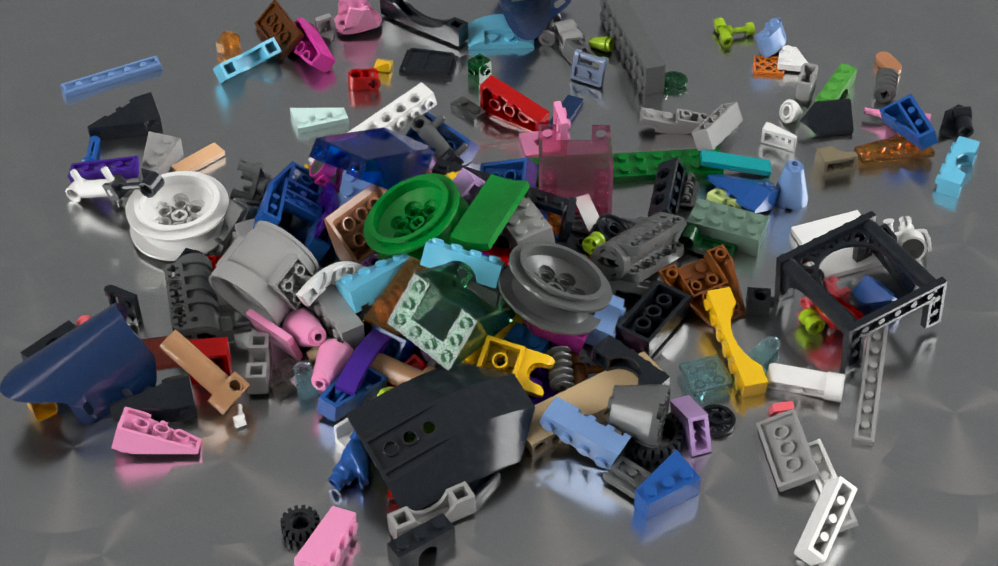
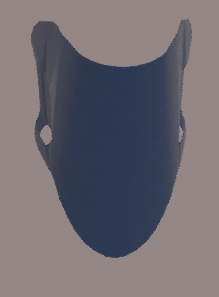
[499,0,572,40]
[0,302,157,425]

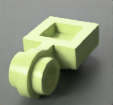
[706,187,742,209]

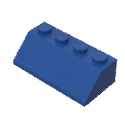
[404,112,481,166]

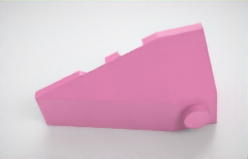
[111,406,202,454]

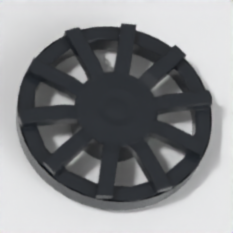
[702,404,736,437]

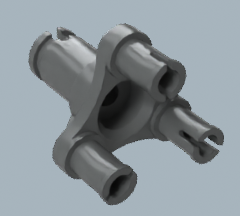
[230,159,272,201]

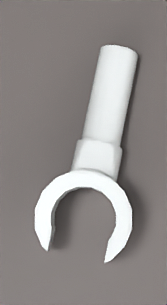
[233,404,247,428]

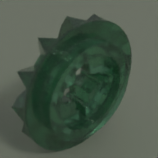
[664,71,688,91]

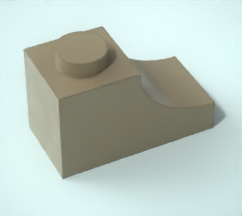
[814,146,858,176]

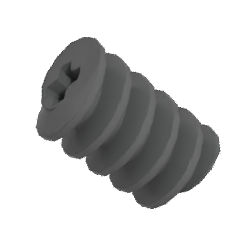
[874,68,898,103]
[546,346,575,392]

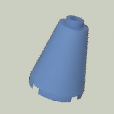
[775,160,808,211]

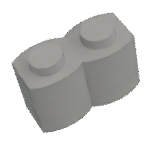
[553,19,585,49]
[795,63,818,101]

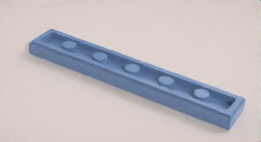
[60,56,163,98]

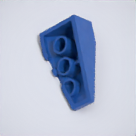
[706,174,781,213]

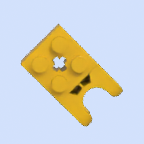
[476,335,555,398]

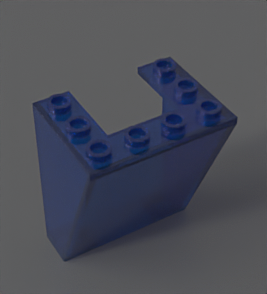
[309,127,436,190]

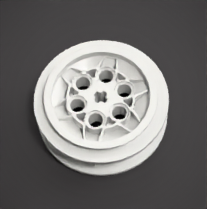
[126,171,229,261]

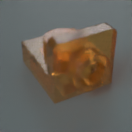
[216,31,241,57]
[547,211,560,236]

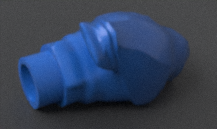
[328,430,371,491]

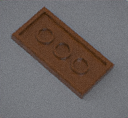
[254,0,305,60]

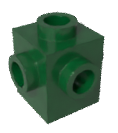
[468,53,492,84]

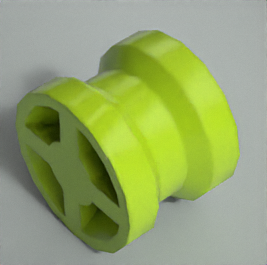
[582,231,606,255]

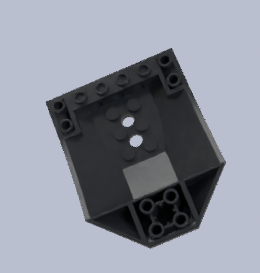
[345,362,535,511]

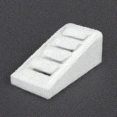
[761,122,797,152]

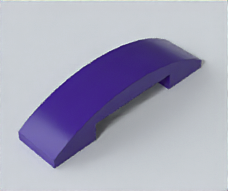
[314,182,339,238]
[335,330,392,396]

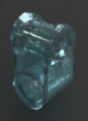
[747,336,781,372]
[293,361,320,401]

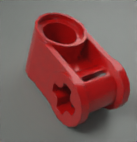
[348,68,381,91]

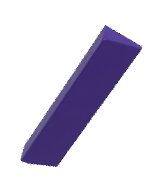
[68,156,139,183]

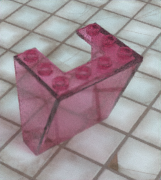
[538,124,614,217]

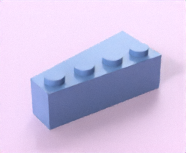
[539,396,631,470]

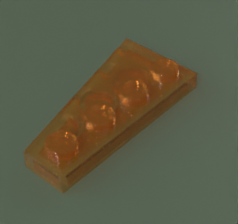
[854,135,935,163]
[362,256,427,336]

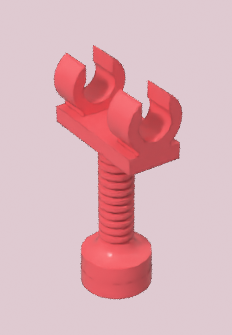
[800,275,852,310]

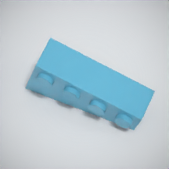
[334,254,417,313]

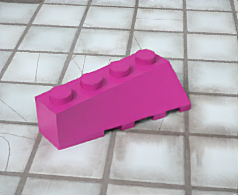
[292,17,336,73]

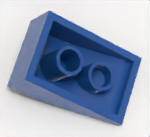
[480,158,538,188]

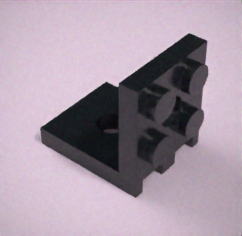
[557,197,590,258]

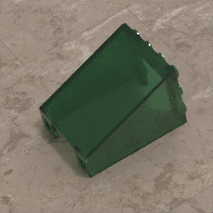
[387,261,517,371]

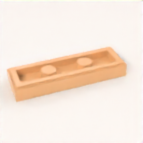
[171,143,225,172]

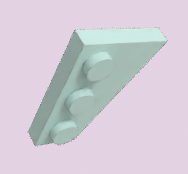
[290,108,349,134]

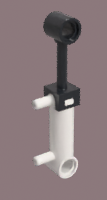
[65,166,165,202]

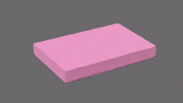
[245,309,303,361]

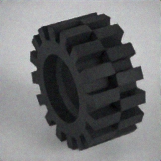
[280,505,320,547]

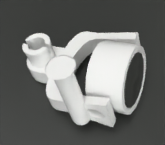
[883,216,932,261]

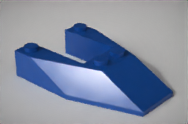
[253,161,331,262]

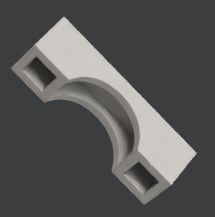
[387,481,476,539]

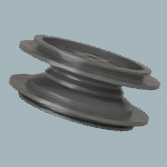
[498,242,612,335]

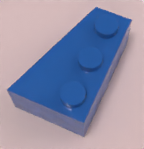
[879,94,938,150]

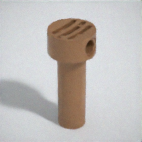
[159,329,250,415]
[370,353,436,386]

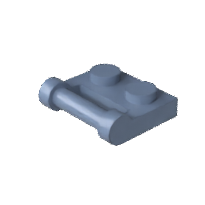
[570,48,609,88]

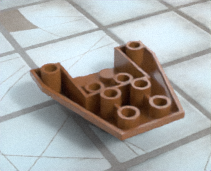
[658,244,746,328]

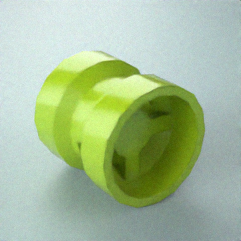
[798,307,826,335]

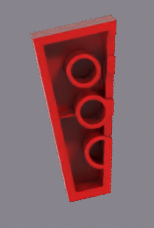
[480,75,550,132]

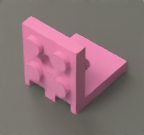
[519,101,571,158]

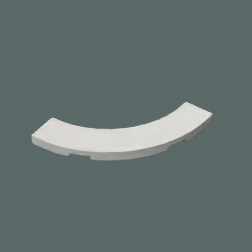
[296,261,365,307]

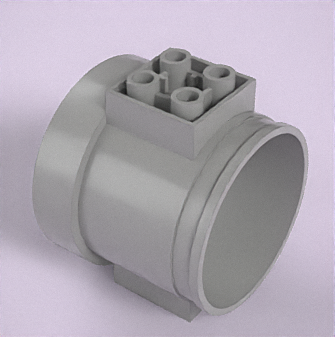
[208,221,319,327]

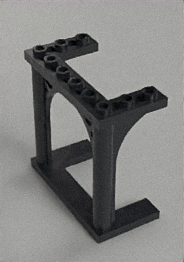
[774,211,947,371]

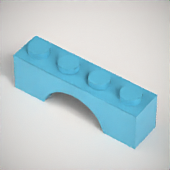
[213,37,282,84]
[935,136,980,198]
[420,238,505,289]

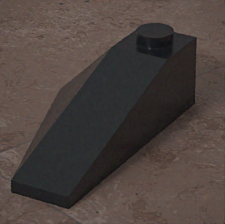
[87,92,163,141]
[109,373,197,422]

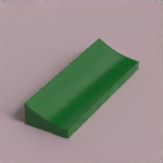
[449,174,530,251]

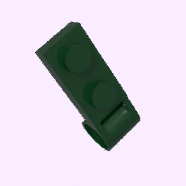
[678,224,737,258]

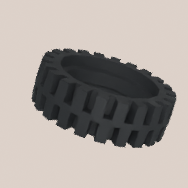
[621,412,684,466]

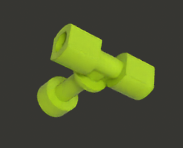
[713,18,755,47]

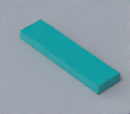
[700,149,772,177]

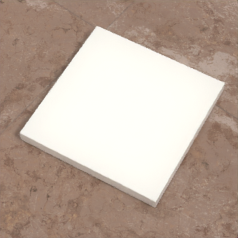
[790,210,882,280]

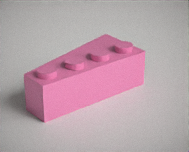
[294,506,358,566]

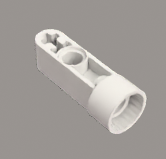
[766,363,846,403]

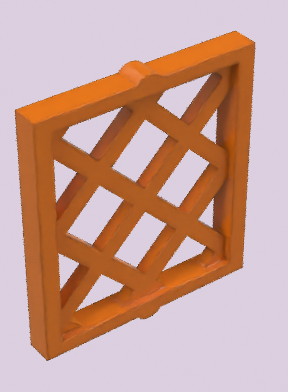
[753,55,784,76]

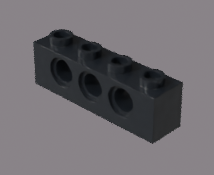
[648,157,686,217]

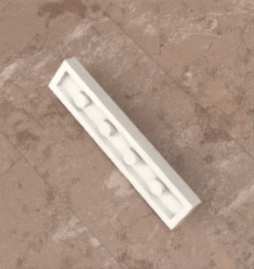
[808,439,859,533]

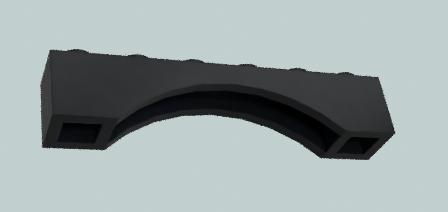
[380,0,468,46]

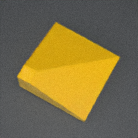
[373,59,393,72]

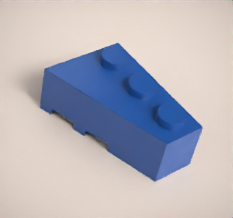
[318,367,388,422]
[634,450,701,521]

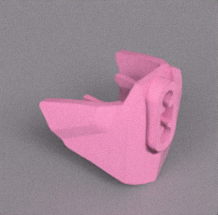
[334,0,382,34]

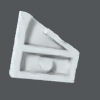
[777,45,808,72]

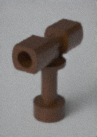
[569,351,605,385]

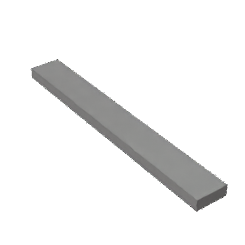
[852,324,889,447]

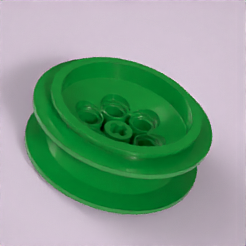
[363,173,469,271]

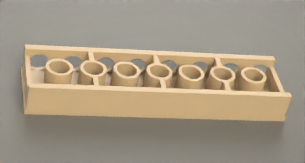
[525,352,663,458]

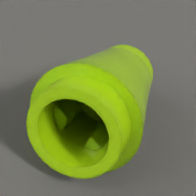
[588,36,614,53]

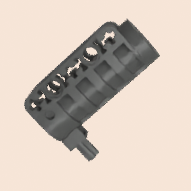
[592,212,685,283]
[164,253,251,342]

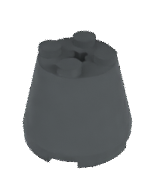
[605,384,671,448]

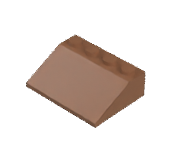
[324,180,386,263]

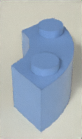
[755,17,786,58]
[585,294,626,346]

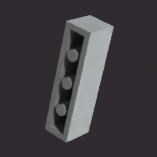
[692,101,743,151]

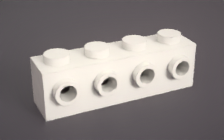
[793,476,858,566]

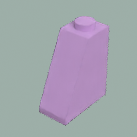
[670,395,712,457]

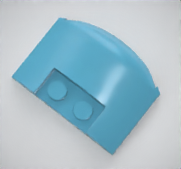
[468,14,534,50]

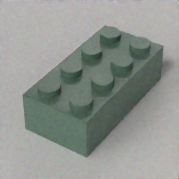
[686,198,770,257]

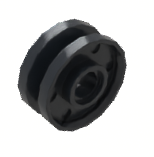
[590,214,630,241]

